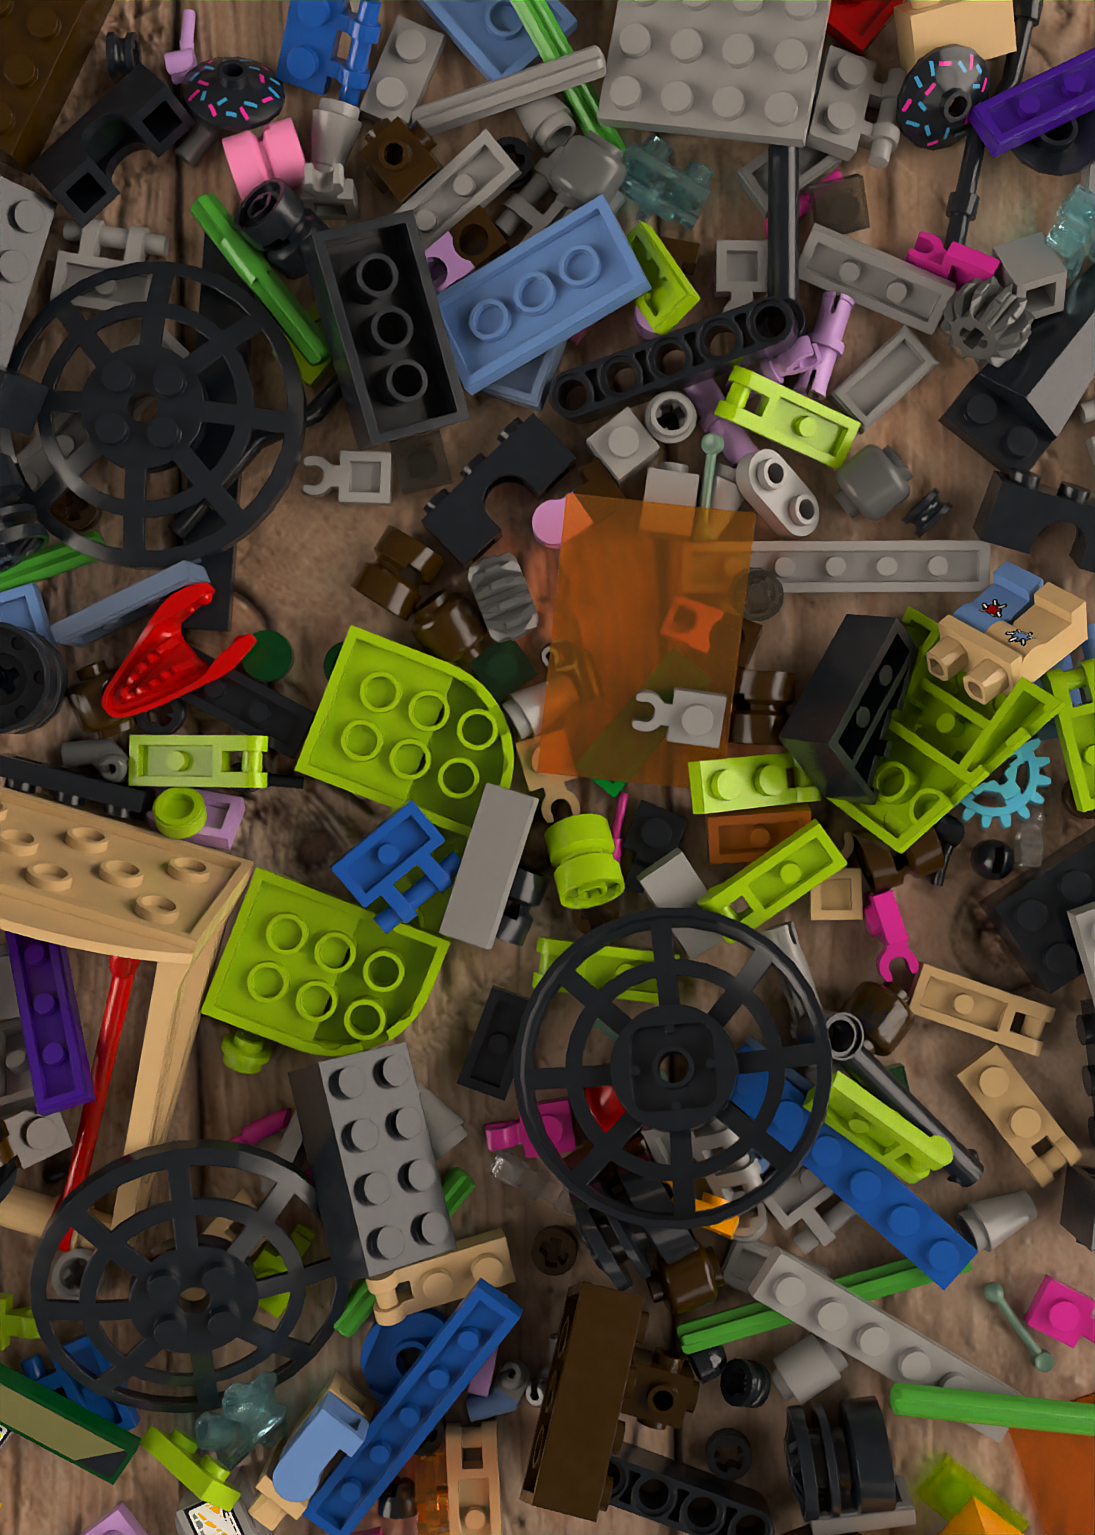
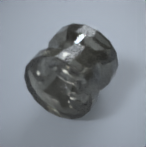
[728,567,784,622]

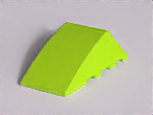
[827,605,1067,854]

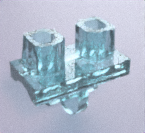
[620,135,713,230]
[1045,183,1095,281]
[195,1371,288,1471]

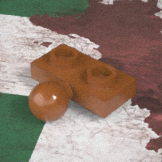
[706,803,811,867]

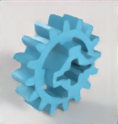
[953,738,1051,830]

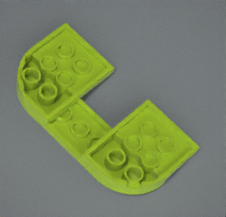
[200,625,514,1057]

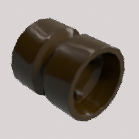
[350,525,445,622]
[726,670,796,746]
[851,826,945,894]

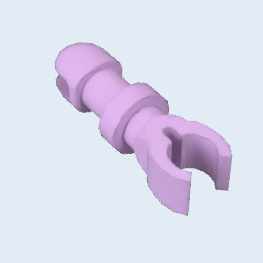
[725,335,823,401]

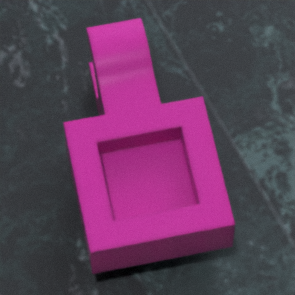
[905,232,1001,294]
[863,889,919,982]
[485,1097,576,1158]
[1023,1274,1095,1349]

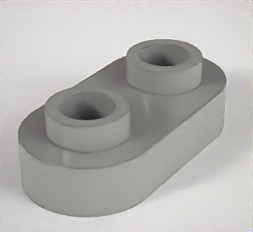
[736,449,819,539]

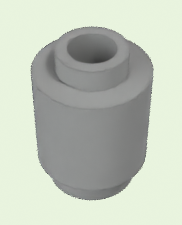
[770,1333,849,1405]

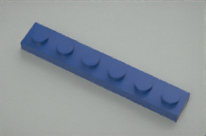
[731,1040,978,1290]
[302,1277,523,1535]

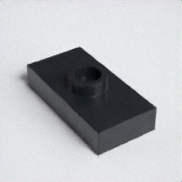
[457,985,530,1101]

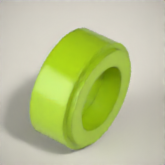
[152,787,207,839]

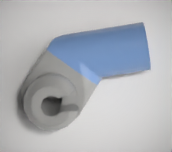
[466,1360,530,1422]

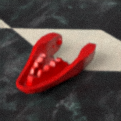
[101,582,257,718]

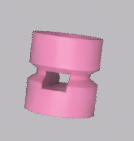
[222,117,307,202]

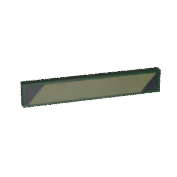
[0,1363,142,1485]

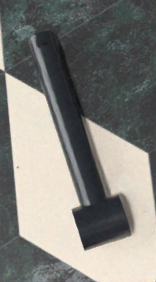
[759,144,808,338]
[796,1008,984,1187]

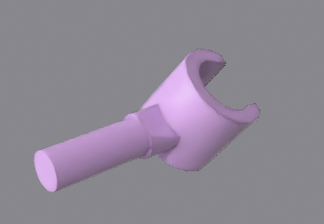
[164,9,198,84]

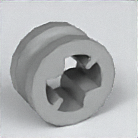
[731,1191,768,1243]

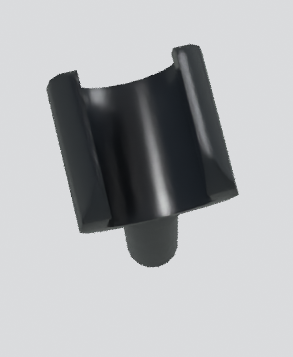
[231,762,304,793]
[930,813,965,886]

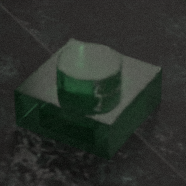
[469,640,539,704]

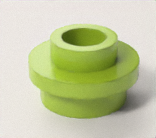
[221,1029,272,1074]

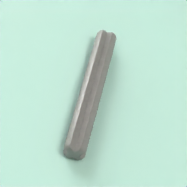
[411,45,607,136]

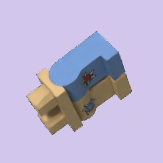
[926,561,1088,705]
[248,1371,376,1531]

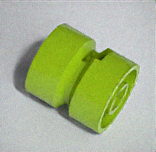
[544,813,625,909]

